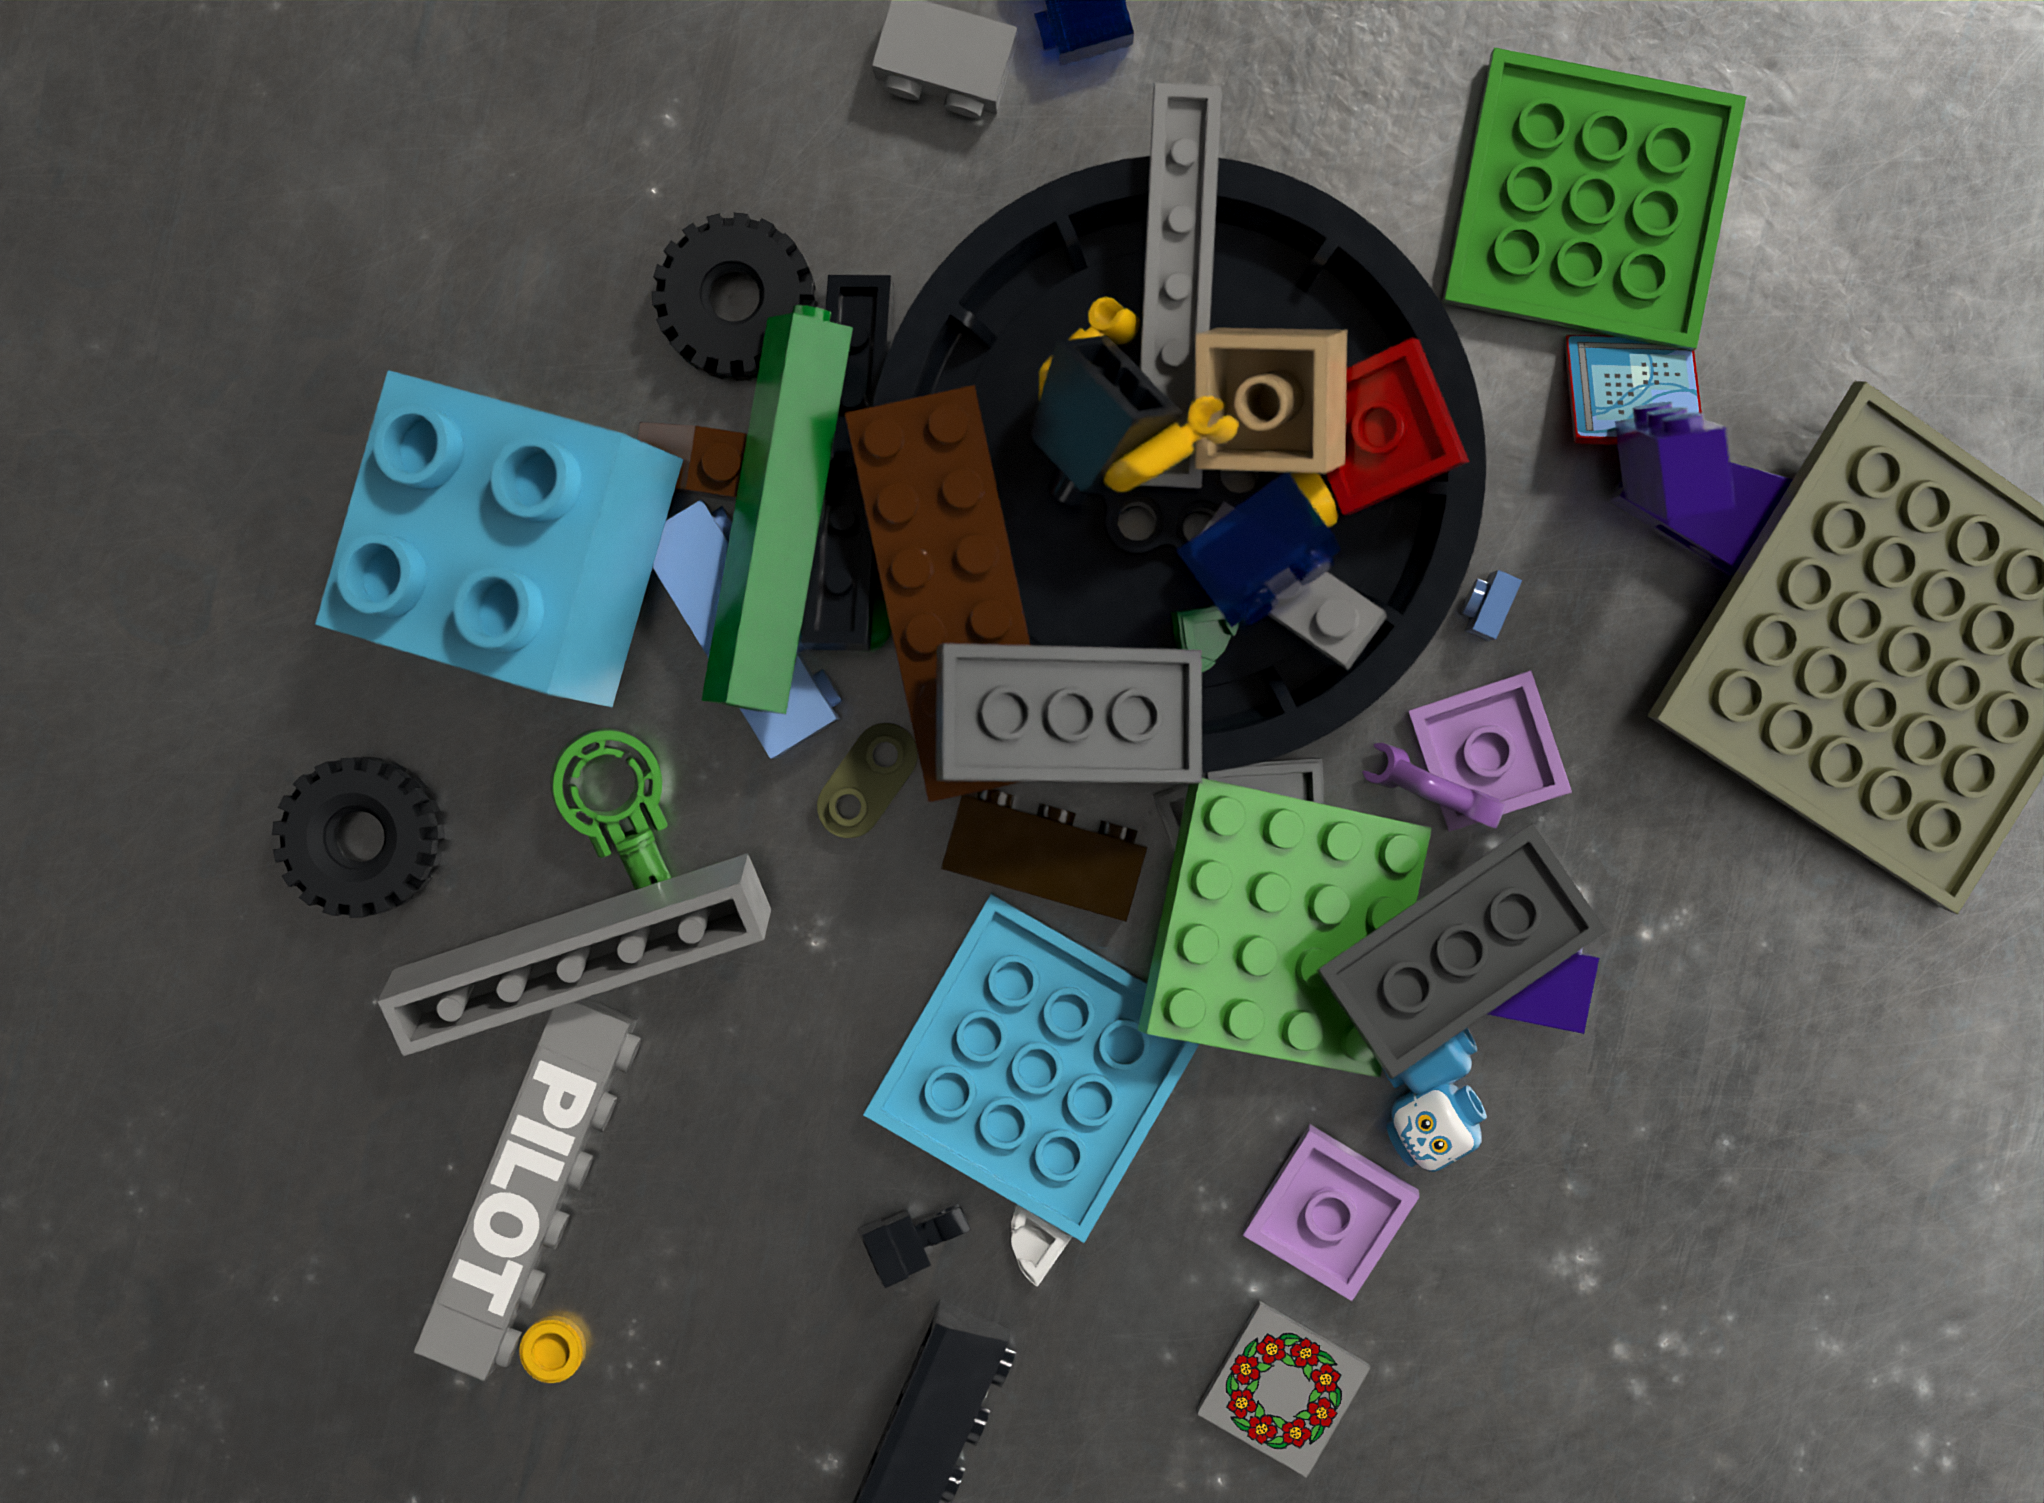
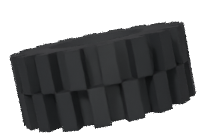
[651,212,817,381]
[272,757,445,918]

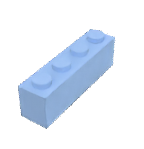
[653,499,843,759]

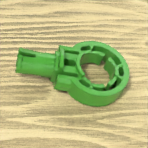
[550,728,672,890]

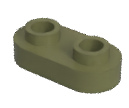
[817,723,918,838]

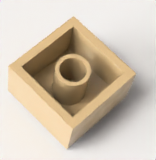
[1195,328,1347,473]

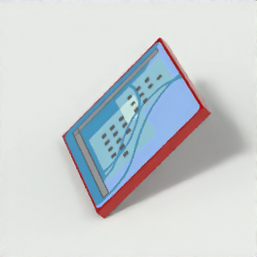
[1564,334,1702,445]

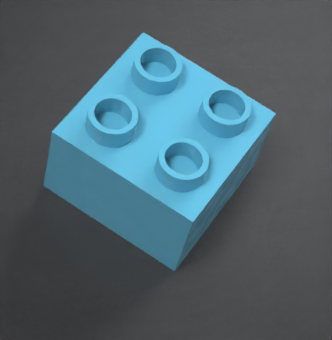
[315,370,683,707]

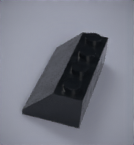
[852,1299,1016,1503]

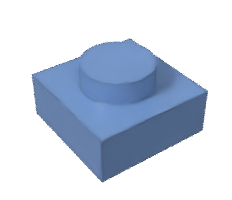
[1461,570,1522,641]

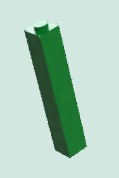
[701,305,853,714]

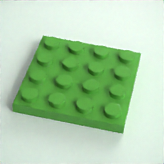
[1442,47,1747,351]
[1138,778,1432,1078]

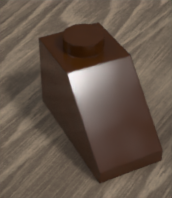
[637,422,747,502]

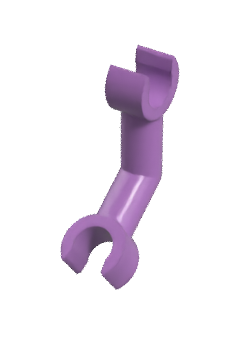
[1362,743,1506,828]

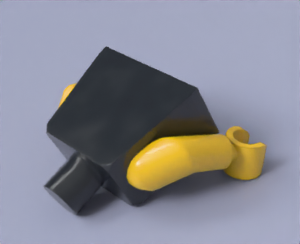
[1031,297,1239,505]

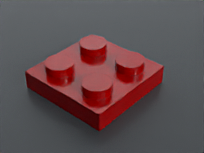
[1326,338,1469,515]

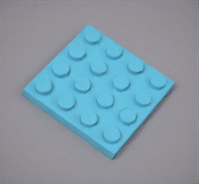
[863,893,1199,1243]

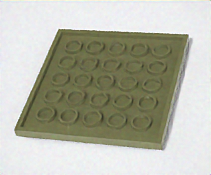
[1647,381,2044,914]

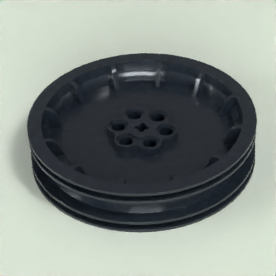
[872,156,1486,773]

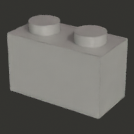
[872,0,1018,118]

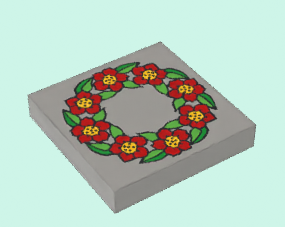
[1196,1300,1371,1478]

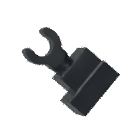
[857,1203,971,1288]

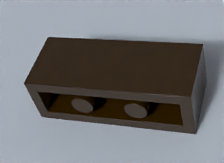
[941,789,1148,922]

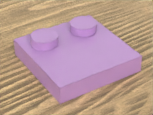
[1409,670,1572,832]
[1243,1124,1419,1301]

